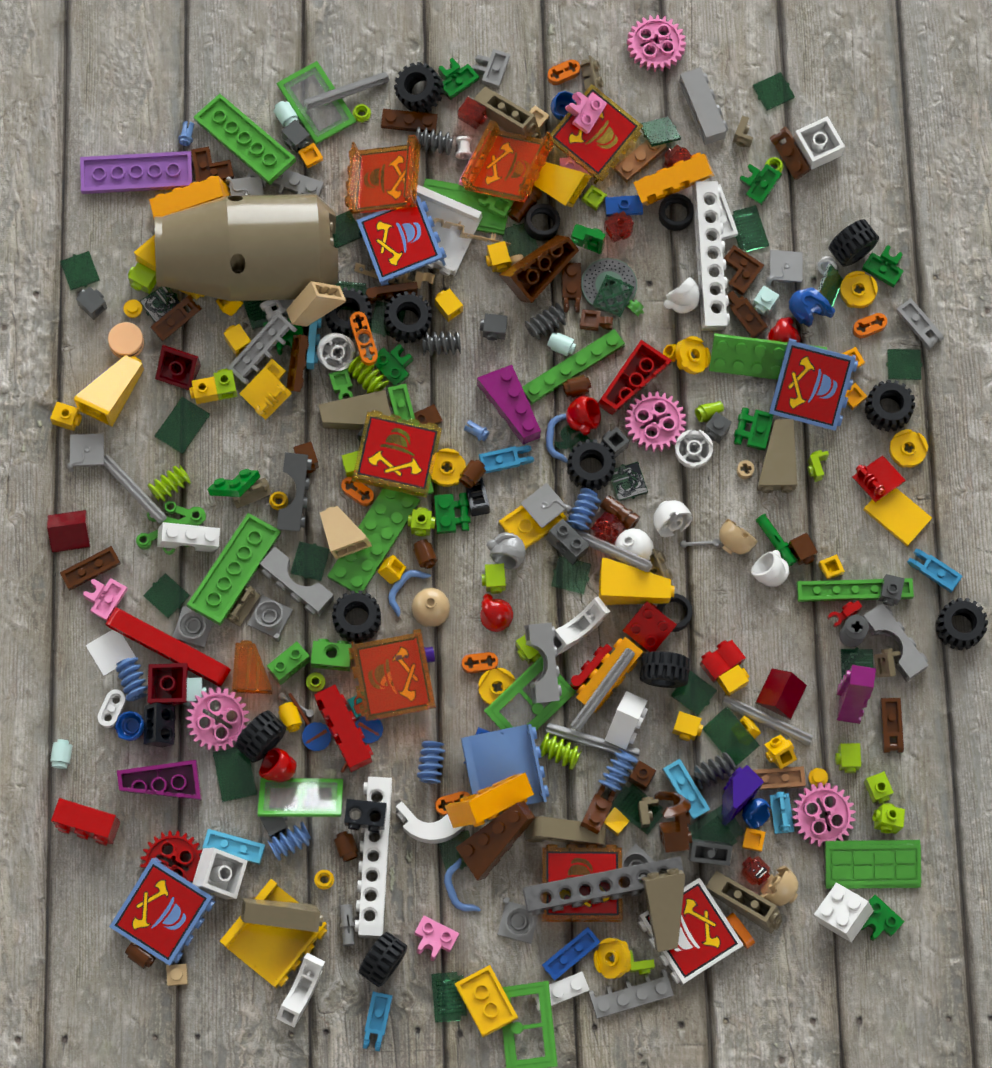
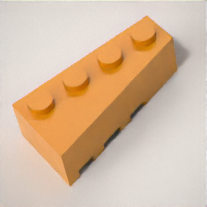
[633,152,715,206]
[149,176,231,218]
[576,637,646,713]
[445,772,534,828]

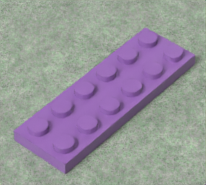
[80,151,193,194]

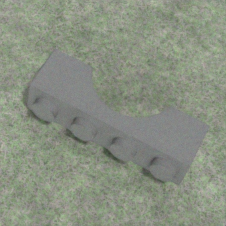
[260,547,334,616]
[863,603,928,682]
[524,622,562,703]

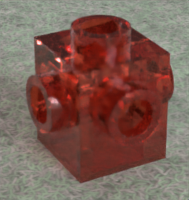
[604,211,634,243]
[591,512,626,544]

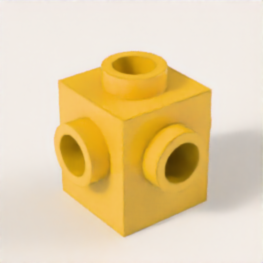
[764,735,797,769]

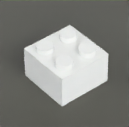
[793,116,845,170]
[193,848,248,899]
[814,882,874,943]

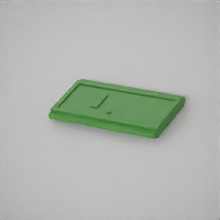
[423,178,512,236]
[825,840,921,889]

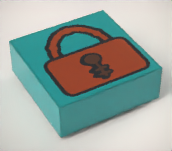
[347,692,368,718]

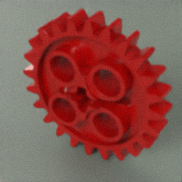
[140,830,202,883]

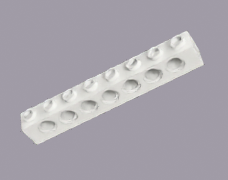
[692,181,730,331]
[355,777,392,939]

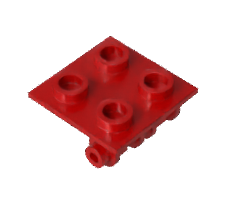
[852,455,906,503]
[622,601,677,652]

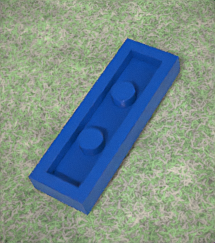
[542,927,600,981]

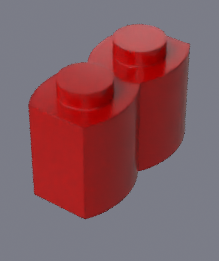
[700,640,746,683]

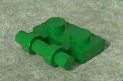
[734,407,774,451]
[434,493,471,534]

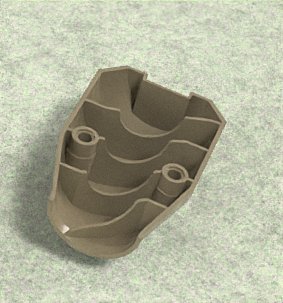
[154,194,338,301]

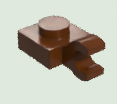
[580,309,613,331]

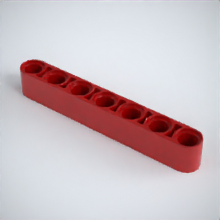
[105,607,231,687]

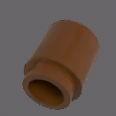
[562,375,592,398]
[459,460,486,489]
[413,539,438,569]
[334,831,359,862]
[125,942,156,969]

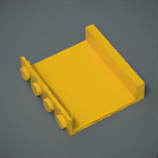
[220,879,328,989]

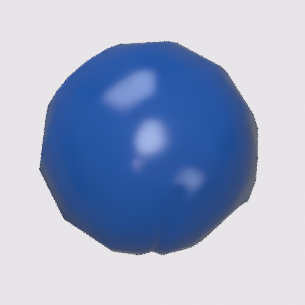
[550,91,577,121]
[115,711,144,741]
[742,798,771,829]

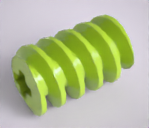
[348,355,389,394]
[147,464,191,502]
[540,732,583,770]

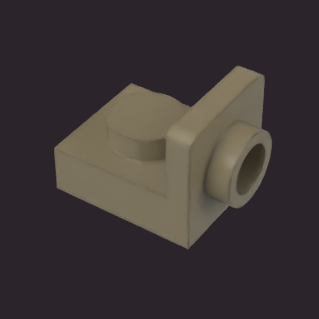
[733,115,753,147]
[874,648,901,678]
[638,797,659,828]

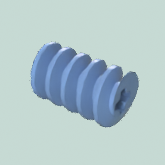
[566,488,601,530]
[116,657,148,701]
[417,741,445,784]
[599,748,638,792]
[267,821,312,861]

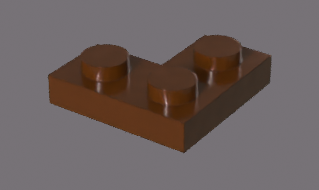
[191,146,234,182]
[724,245,764,296]

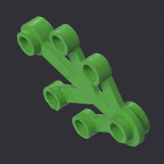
[136,501,206,555]

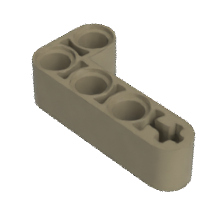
[525,816,606,846]

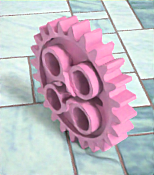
[627,15,686,72]
[625,391,686,452]
[185,687,250,751]
[791,783,856,847]

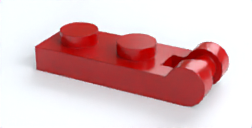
[570,644,613,691]

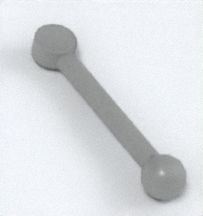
[680,539,720,548]
[278,692,314,718]

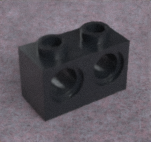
[143,703,176,748]
[344,799,387,832]

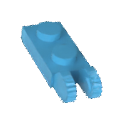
[479,445,534,474]
[907,549,963,593]
[363,992,393,1052]

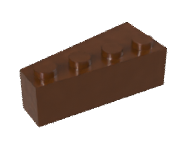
[499,235,579,303]
[456,801,535,881]

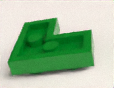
[207,469,260,497]

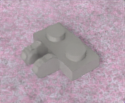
[472,49,510,89]

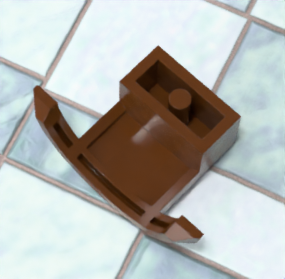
[654,791,692,853]

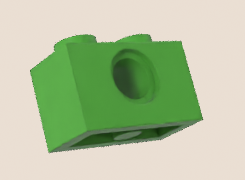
[311,639,353,672]
[267,642,310,686]

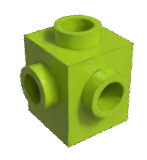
[408,507,435,537]
[872,803,905,834]

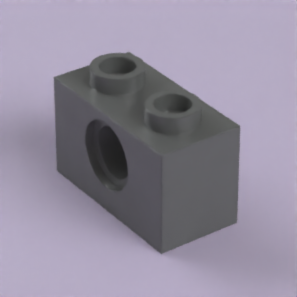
[546,519,590,565]
[688,839,732,866]

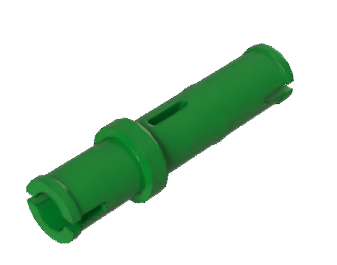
[756,514,798,567]

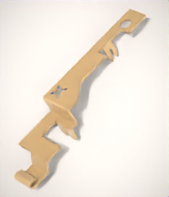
[433,218,511,246]
[354,263,435,289]

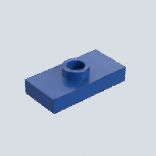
[605,195,643,217]

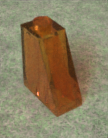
[232,640,273,694]

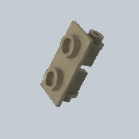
[580,55,604,94]
[232,478,272,509]
[649,549,673,586]
[225,586,261,627]

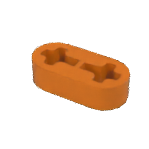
[547,59,580,85]
[852,313,887,338]
[341,477,374,506]
[462,652,498,673]
[435,791,470,816]
[726,913,755,949]

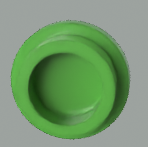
[627,300,644,316]

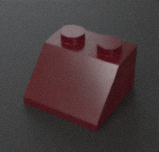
[147,663,188,706]

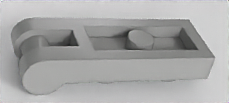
[896,298,944,350]

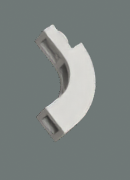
[553,596,610,655]
[396,801,465,844]
[276,953,325,1027]

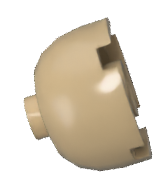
[719,518,758,555]
[412,588,450,627]
[760,866,798,906]

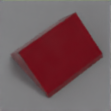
[155,345,201,391]
[47,510,91,553]
[755,668,807,720]

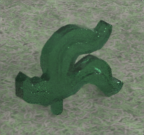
[554,425,593,452]

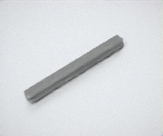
[304,72,389,110]
[103,455,167,524]
[575,529,653,572]
[571,648,635,731]
[722,695,813,745]
[545,723,640,760]

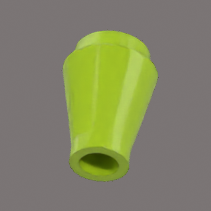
[695,401,724,423]

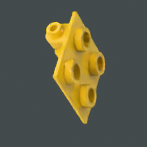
[239,367,292,420]

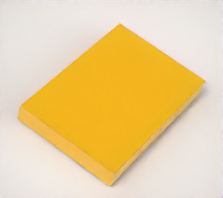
[863,488,932,546]
[499,505,567,549]
[455,965,518,1038]

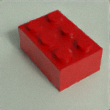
[51,798,120,846]

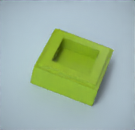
[581,185,607,211]

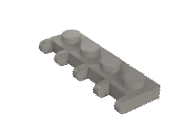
[247,169,324,196]
[228,312,297,385]
[589,969,674,1019]

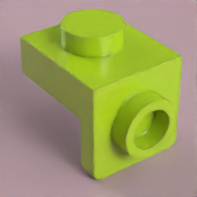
[807,450,829,482]
[629,950,655,975]

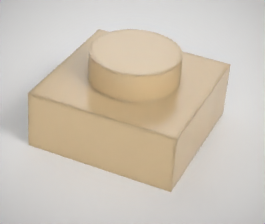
[529,105,550,130]
[166,964,188,986]

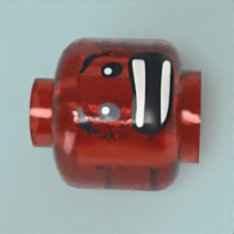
[741,856,771,886]

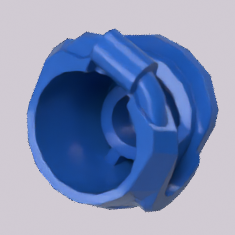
[789,287,835,327]

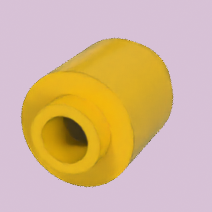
[278,702,302,733]

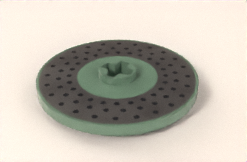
[581,258,637,312]

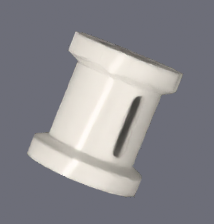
[455,136,472,160]

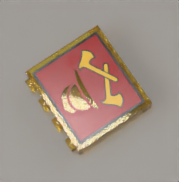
[544,84,643,185]
[352,410,442,498]

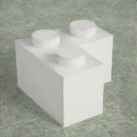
[605,691,648,750]

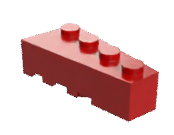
[598,340,672,415]
[314,684,374,772]

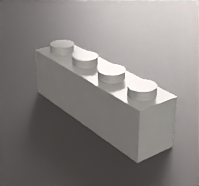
[679,67,728,145]

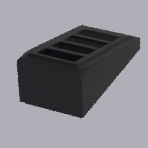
[465,477,490,517]

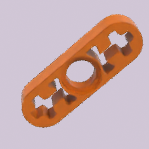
[350,312,378,366]

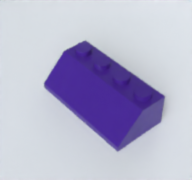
[722,765,764,826]

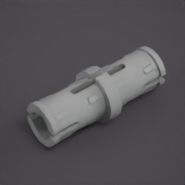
[339,904,355,946]

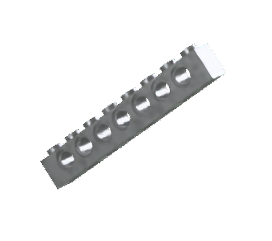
[523,857,684,916]

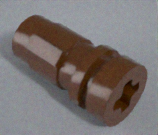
[508,184,543,223]
[600,495,640,530]

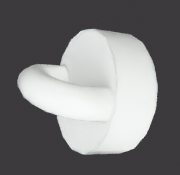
[817,256,837,276]

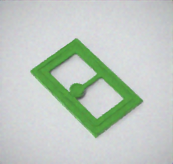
[502,981,558,1068]

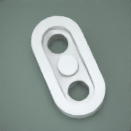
[98,690,126,728]

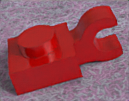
[827,601,863,628]

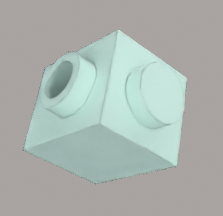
[752,286,779,317]
[183,678,207,708]

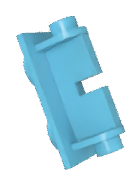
[769,792,794,834]

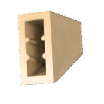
[286,281,346,327]
[320,506,372,559]

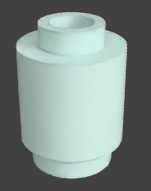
[273,101,299,127]
[547,332,576,356]
[50,739,73,769]

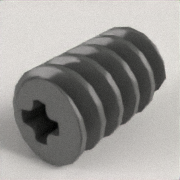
[414,126,454,156]
[525,303,566,340]
[423,331,461,356]
[840,615,869,647]
[694,752,737,790]

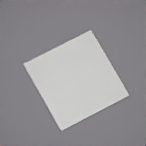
[86,630,136,676]

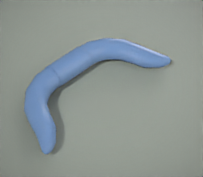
[546,414,568,463]
[388,570,431,617]
[444,858,481,911]

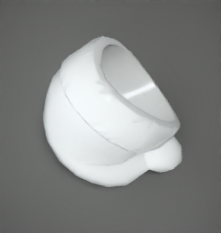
[664,277,700,313]
[751,550,789,587]

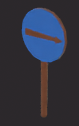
[288,693,331,751]
[341,715,383,773]

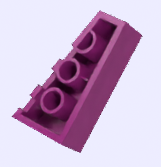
[477,364,541,445]
[837,665,876,724]
[117,760,202,800]

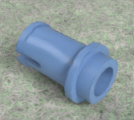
[178,121,195,146]
[464,420,489,441]

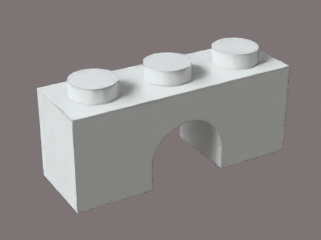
[157,522,220,553]

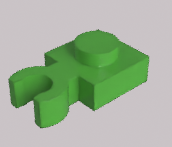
[478,191,513,219]
[329,369,353,400]

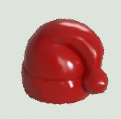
[767,317,801,343]
[566,396,601,435]
[480,594,513,632]
[259,748,297,783]

